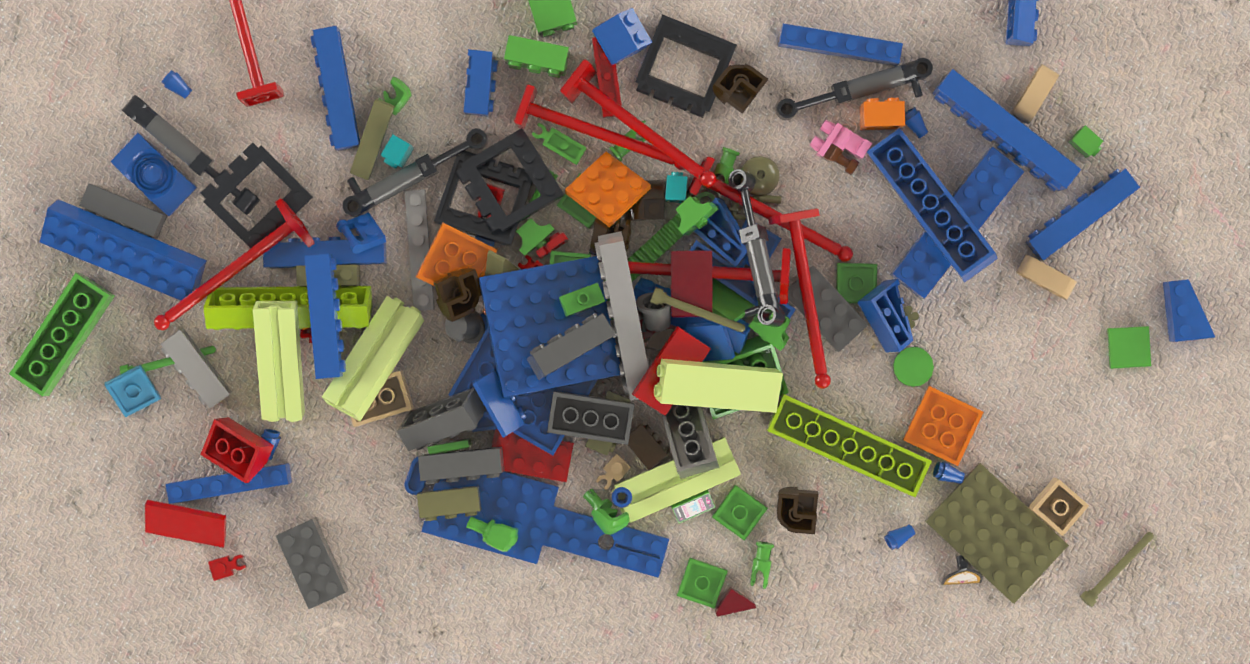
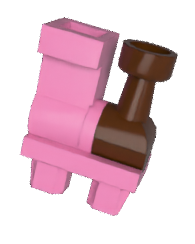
[809,120,872,175]

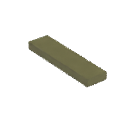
[350,98,395,180]

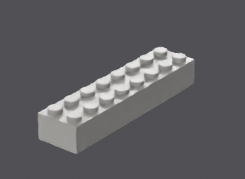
[595,231,649,401]

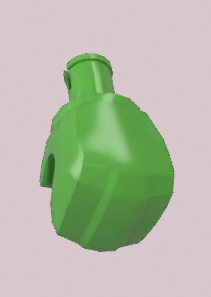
[379,77,412,116]
[583,489,630,535]
[466,516,518,552]

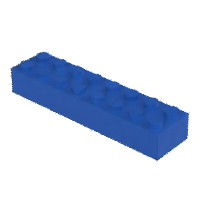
[932,69,1082,192]
[867,128,998,283]
[890,147,1025,299]
[40,199,207,300]

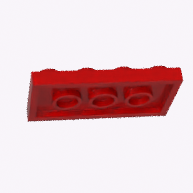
[491,429,574,482]

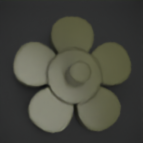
[904,306,919,329]

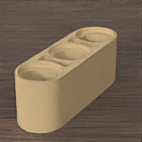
[1011,64,1059,124]
[1016,255,1077,300]

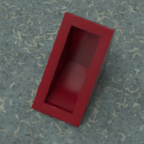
[715,587,756,617]

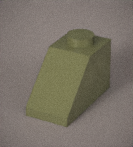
[485,250,520,276]

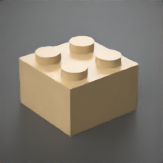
[1028,478,1089,536]

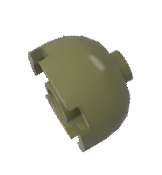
[741,156,780,196]

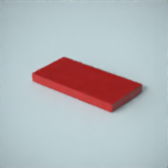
[632,326,711,416]
[145,500,226,548]

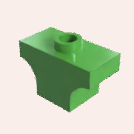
[675,196,718,235]
[516,218,555,256]
[559,283,605,317]
[749,312,791,351]

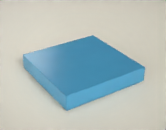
[105,364,161,417]

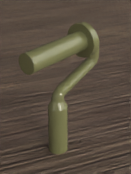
[729,182,781,220]

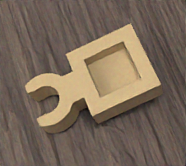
[596,454,631,490]

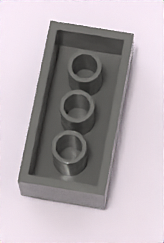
[788,266,868,352]
[527,313,615,380]
[396,388,486,451]
[547,390,634,445]
[661,405,719,479]
[418,447,505,484]
[276,517,349,609]

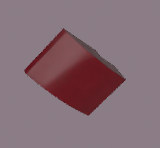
[671,251,713,317]

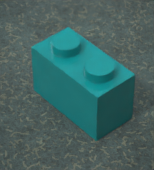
[381,134,414,169]
[665,172,688,203]

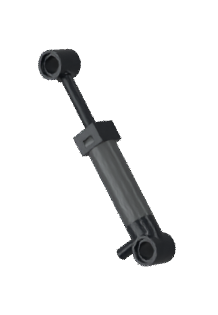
[776,58,933,120]
[122,95,260,215]
[342,128,488,217]
[728,169,785,327]

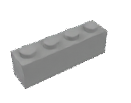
[161,328,232,408]

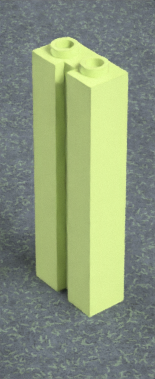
[322,296,424,421]
[253,301,305,422]
[654,359,783,413]
[612,437,741,523]

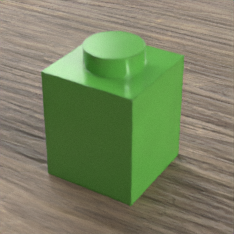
[1068,125,1103,158]

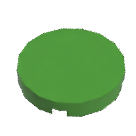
[893,347,934,387]

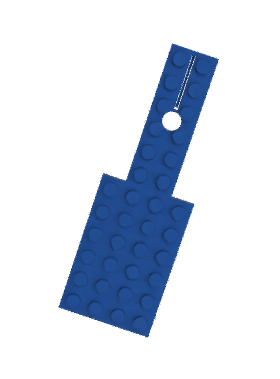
[421,471,669,578]

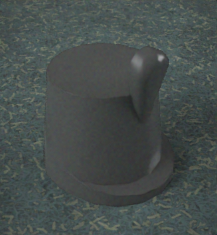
[636,293,671,332]
[445,311,485,344]

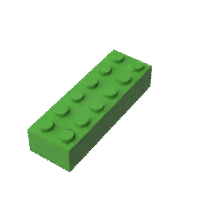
[9,273,115,397]

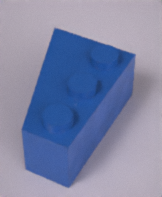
[464,49,498,117]
[694,197,749,268]
[857,279,914,353]
[1163,279,1215,342]

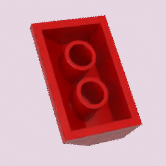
[200,417,274,483]

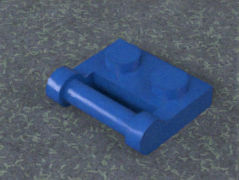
[336,212,386,254]

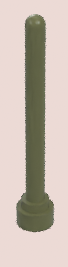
[650,287,745,332]
[1080,532,1154,608]

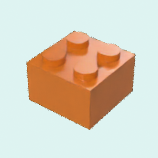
[859,98,905,130]

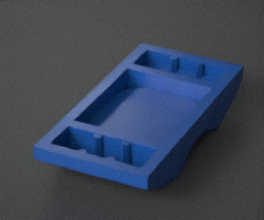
[110,133,197,217]

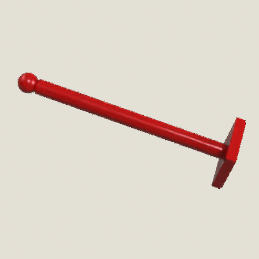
[229,0,285,107]
[560,59,716,187]
[514,84,685,170]
[686,156,853,262]
[154,198,315,331]
[768,208,831,389]
[628,248,791,305]

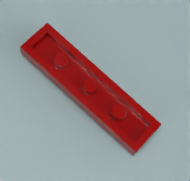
[592,37,622,118]

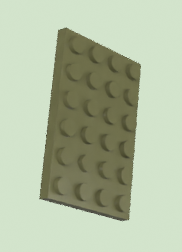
[925,463,1069,604]

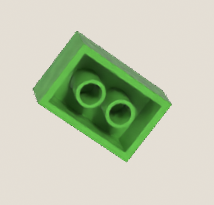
[504,35,570,78]

